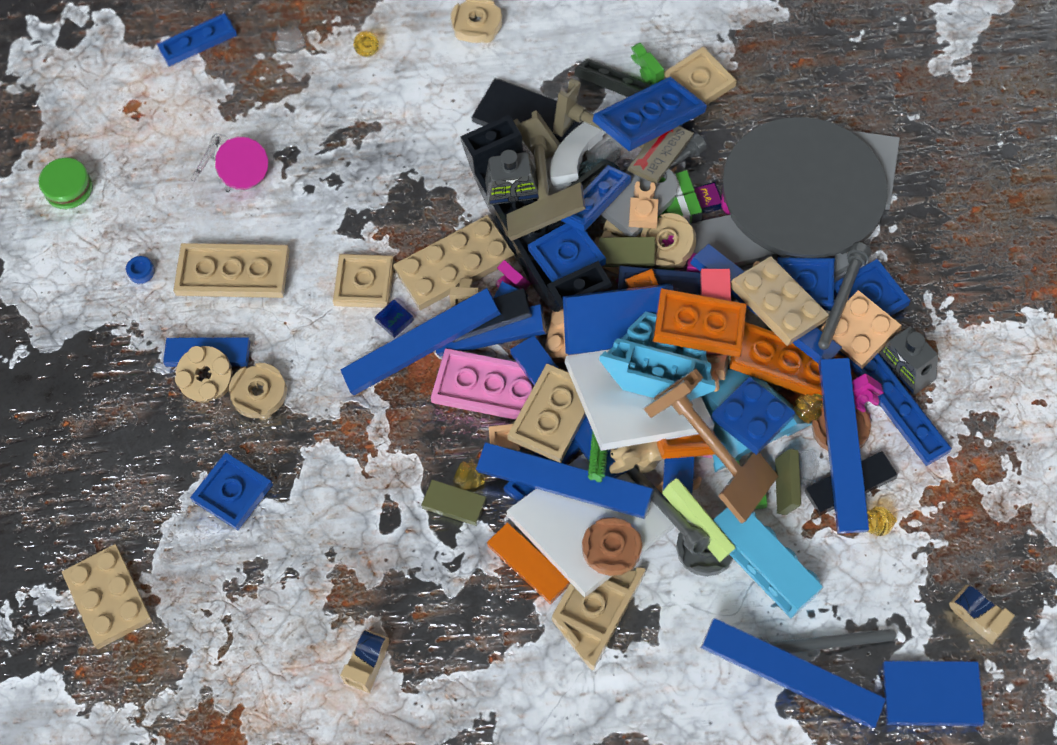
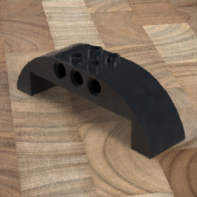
[460,114,612,312]

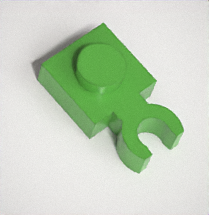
[631,42,664,85]

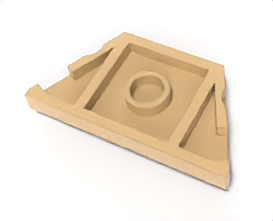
[552,567,646,670]

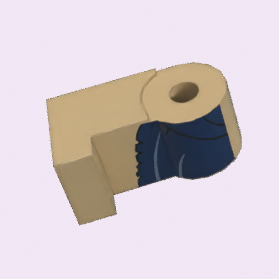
[949,585,1015,644]
[340,629,389,693]

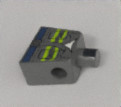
[485,150,538,205]
[879,327,938,395]

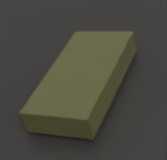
[599,237,656,267]
[775,449,801,515]
[421,480,487,526]

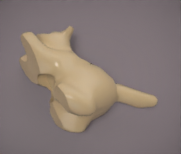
[609,441,665,474]

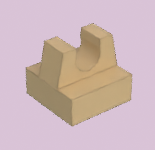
[449,278,479,308]

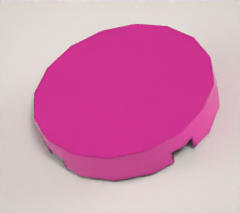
[215,137,268,190]

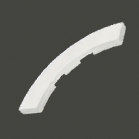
[550,122,606,186]

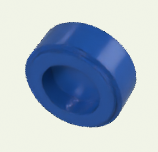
[126,256,155,284]

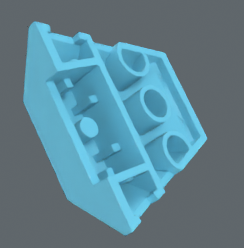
[599,312,716,400]
[701,369,813,472]

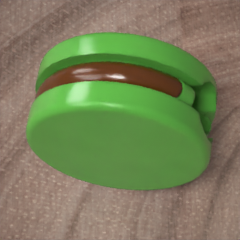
[38,158,92,209]

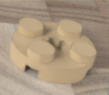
[451,0,502,43]
[640,213,696,269]
[175,346,233,403]
[229,363,287,420]

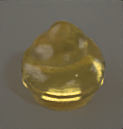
[353,31,379,57]
[793,393,823,423]
[453,461,485,490]
[867,506,897,536]

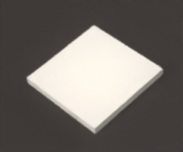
[565,349,714,451]
[507,454,674,598]

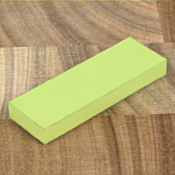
[662,478,735,562]

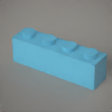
[713,507,823,619]

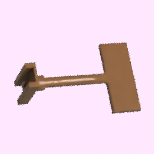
[644,368,778,524]

